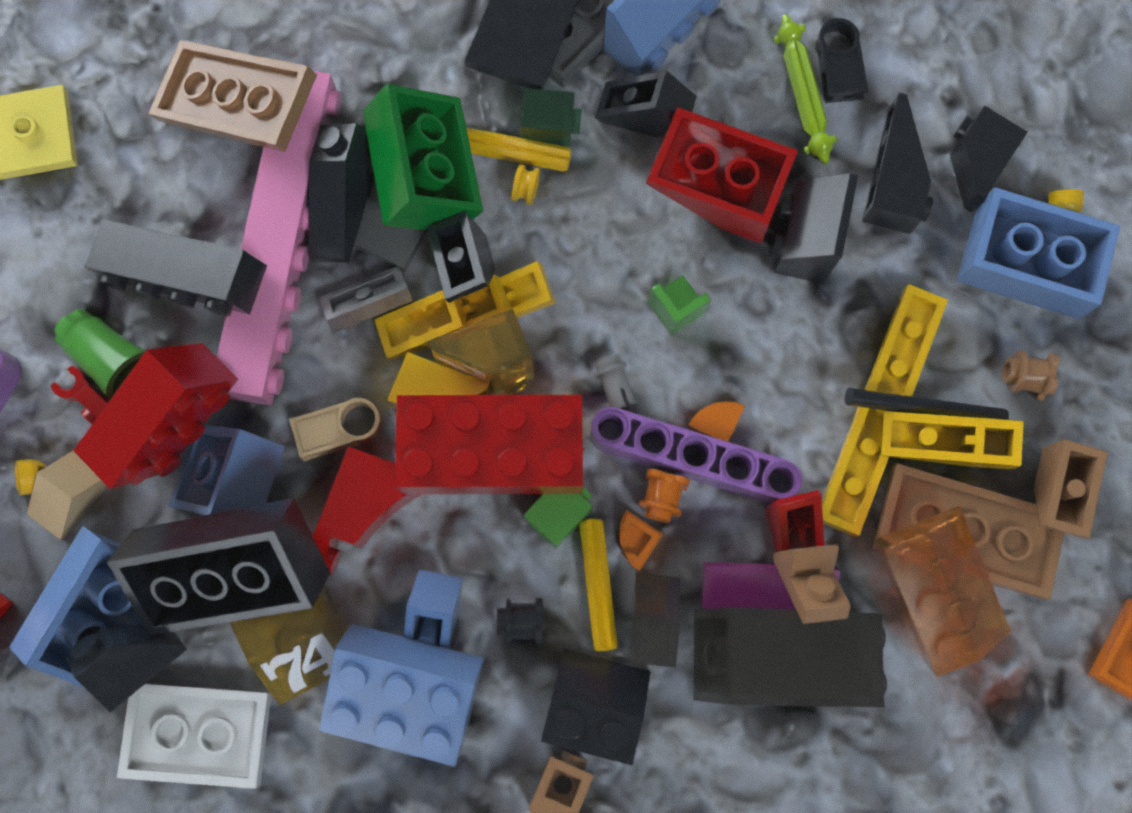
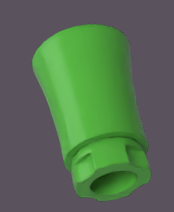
[54,309,146,400]

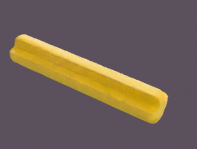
[466,127,571,172]
[579,518,618,652]

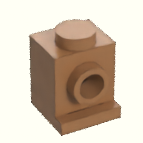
[528,749,594,813]

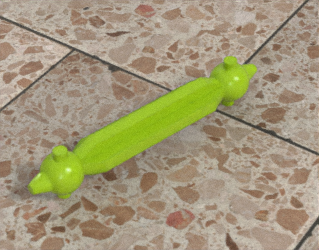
[774,14,838,165]

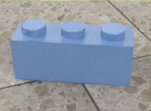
[603,0,721,76]
[9,526,143,687]

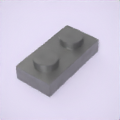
[319,266,413,333]

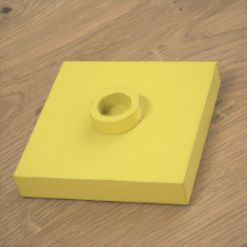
[0,85,78,180]

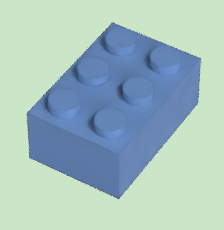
[956,187,1120,319]
[319,624,484,767]

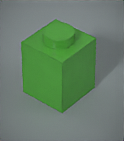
[523,487,593,549]

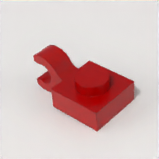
[50,366,110,424]

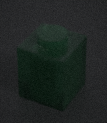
[521,88,582,149]

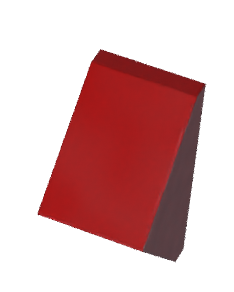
[764,490,825,552]

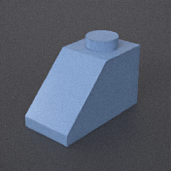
[404,569,463,649]

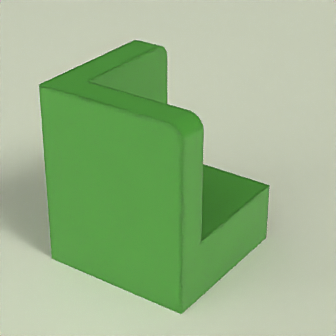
[647,275,711,336]

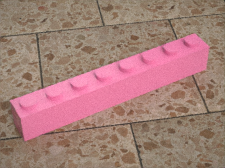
[217,71,342,406]

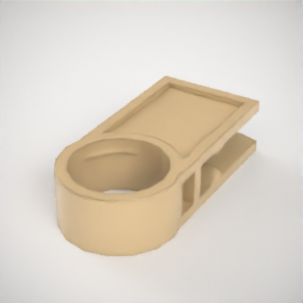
[289,398,383,462]

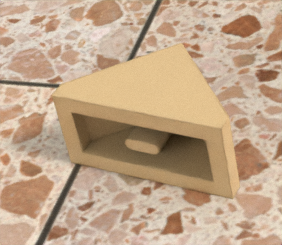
[27,451,107,541]

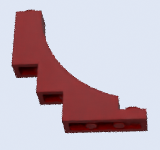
[313,447,585,576]

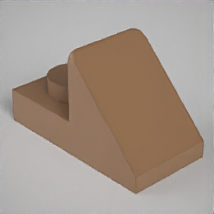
[773,545,851,624]

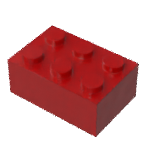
[73,343,238,489]

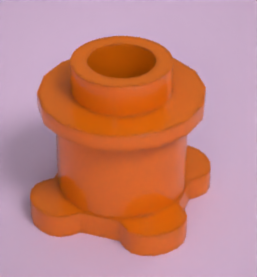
[638,469,690,523]

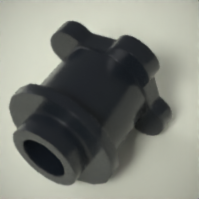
[497,598,543,644]

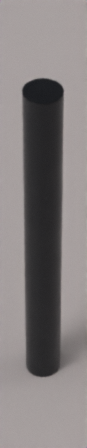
[844,388,1009,420]

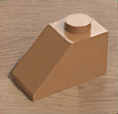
[1033,439,1108,539]

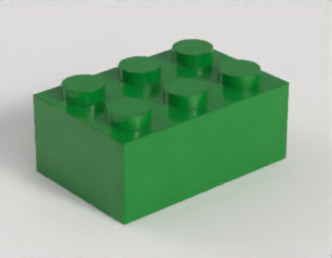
[362,84,483,231]

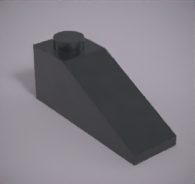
[862,93,933,234]
[309,123,374,263]

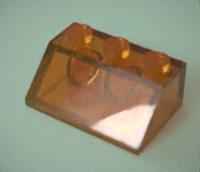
[873,506,1011,677]

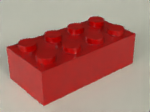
[395,394,583,495]

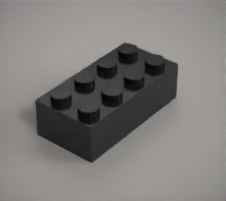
[107,498,331,636]

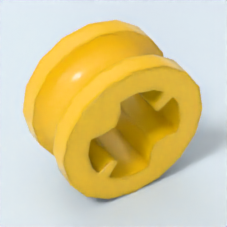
[511,164,541,206]

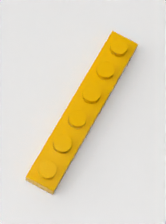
[822,284,948,537]

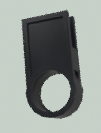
[815,18,868,103]

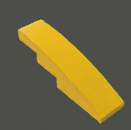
[374,261,556,360]

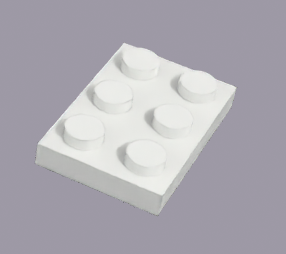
[117,683,272,789]

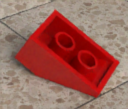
[646,107,798,244]

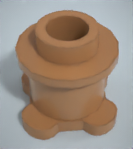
[1002,350,1060,401]

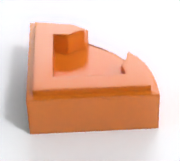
[687,401,745,442]
[619,510,663,572]

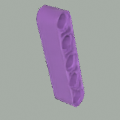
[590,407,802,504]

